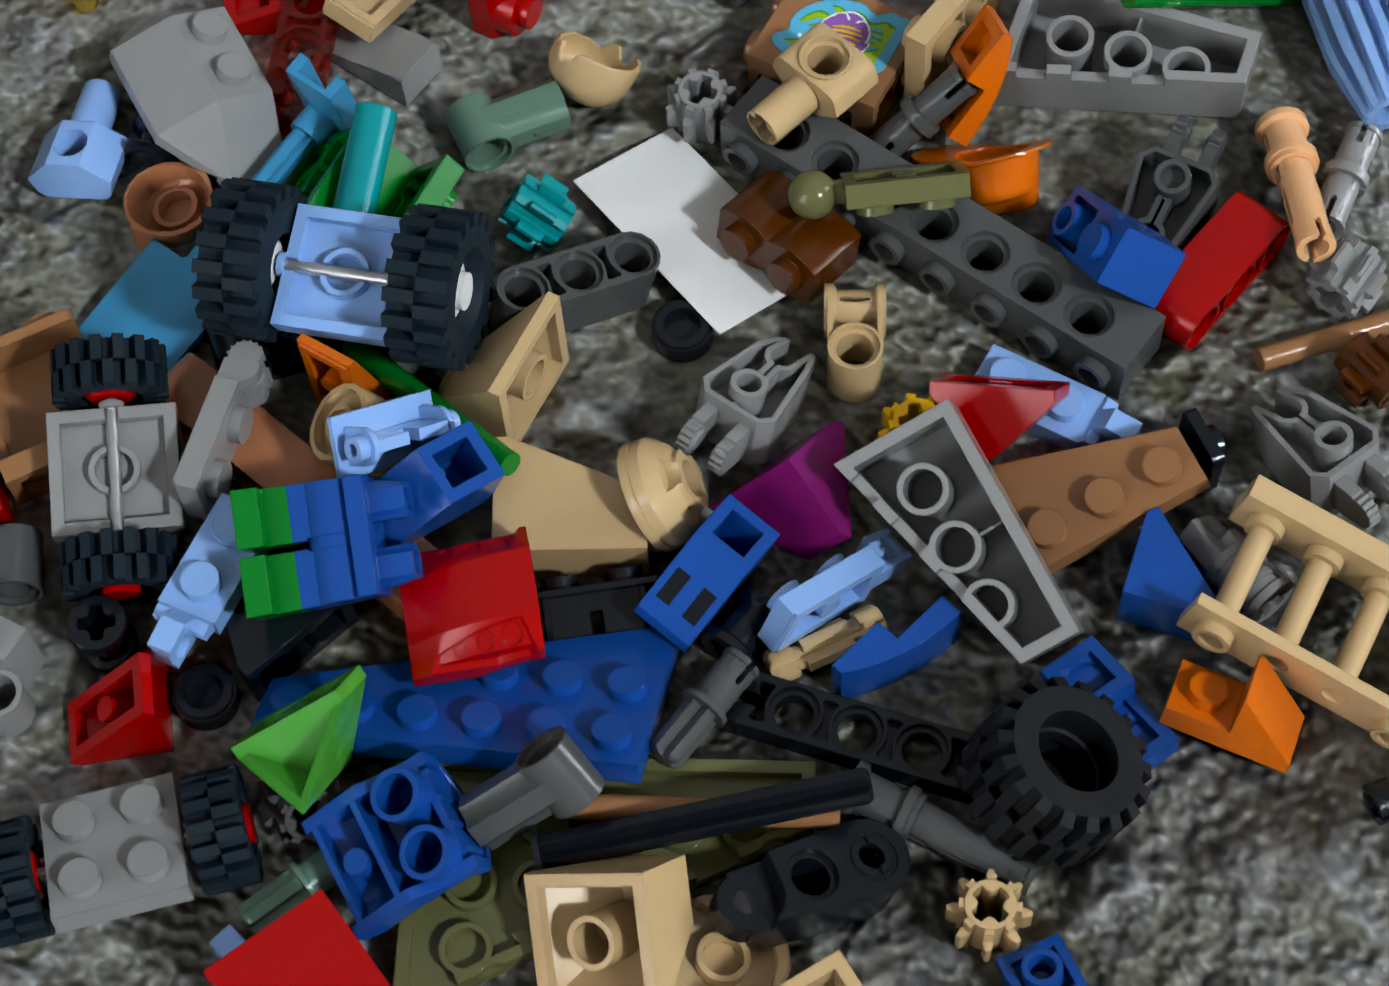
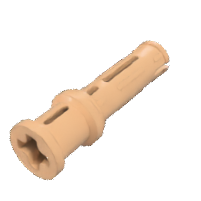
[1254,106,1337,263]

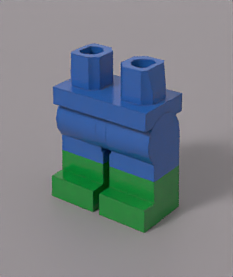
[229,474,423,620]

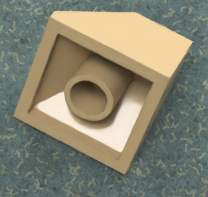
[438,291,569,441]
[523,854,694,986]

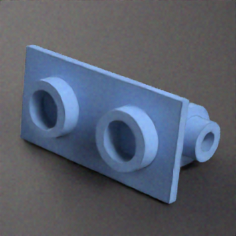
[326,389,461,478]

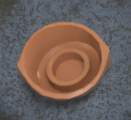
[124,162,213,251]

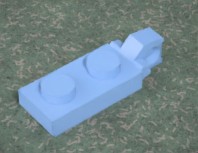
[975,344,1143,450]
[147,492,269,669]
[757,528,912,653]

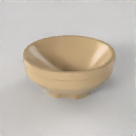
[617,437,709,553]

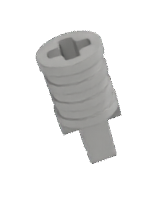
[1178,515,1295,623]

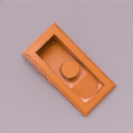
[297,333,390,405]

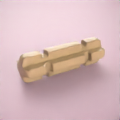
[763,604,888,681]

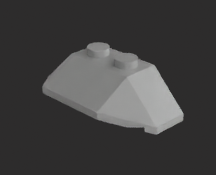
[109,6,282,185]

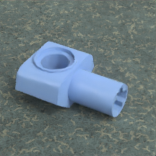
[28,79,128,200]

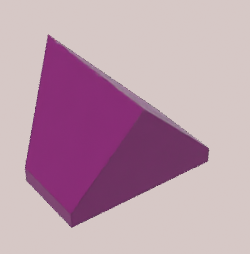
[708,420,851,560]

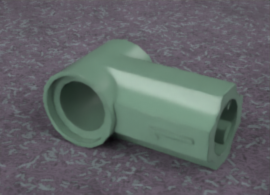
[444,78,572,172]

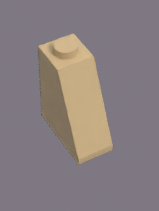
[491,436,662,578]

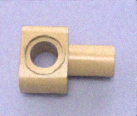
[747,22,879,146]

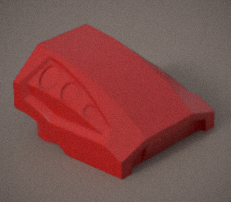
[400,526,545,687]

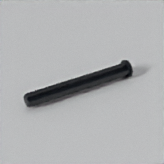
[529,767,874,870]

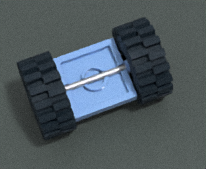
[191,177,495,371]

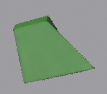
[230,665,367,815]

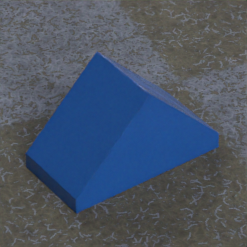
[1116,507,1216,643]

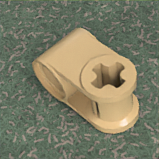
[824,283,886,403]

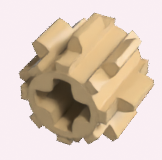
[945,869,1033,962]

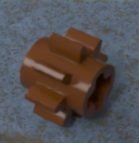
[1333,332,1389,409]

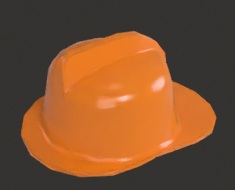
[911,139,1052,215]

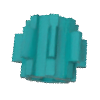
[497,173,577,252]

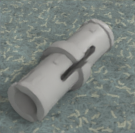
[1320,120,1383,238]

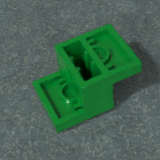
[286,126,465,218]

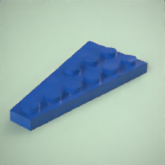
[250,627,681,784]

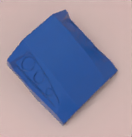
[301,751,492,941]

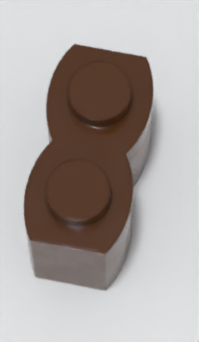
[717,170,861,303]

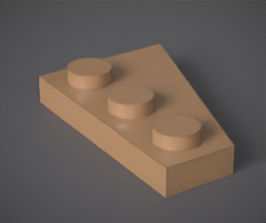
[991,427,1211,574]

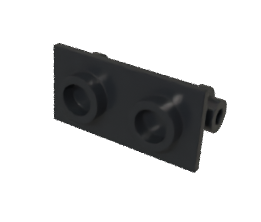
[537,565,658,641]

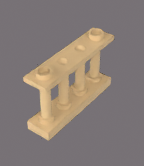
[1175,474,1389,749]

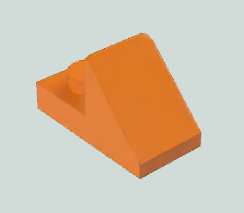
[1158,655,1305,773]

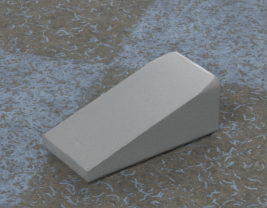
[317,24,443,106]

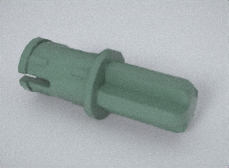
[237,847,337,935]

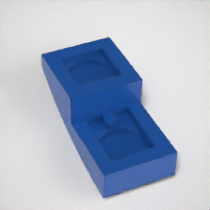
[831,595,962,698]
[1040,635,1179,770]

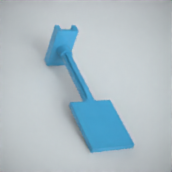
[79,53,357,371]

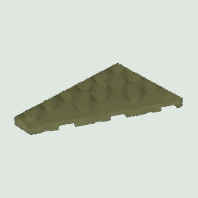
[393,758,815,986]

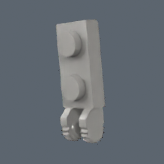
[172,339,273,520]

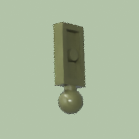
[788,160,971,220]

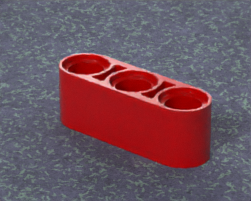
[1155,191,1291,351]

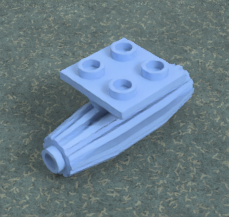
[1300,0,1389,131]

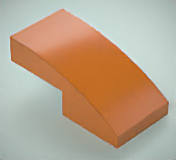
[940,4,1013,147]

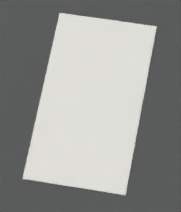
[573,127,787,335]

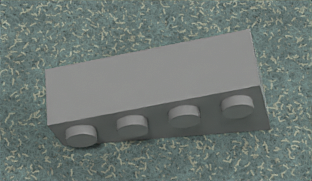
[993,0,1263,118]
[833,399,1085,664]

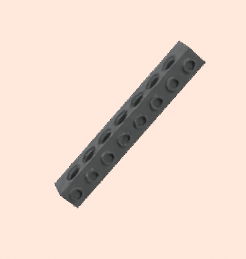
[720,75,1166,400]

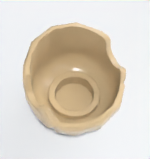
[548,31,642,108]

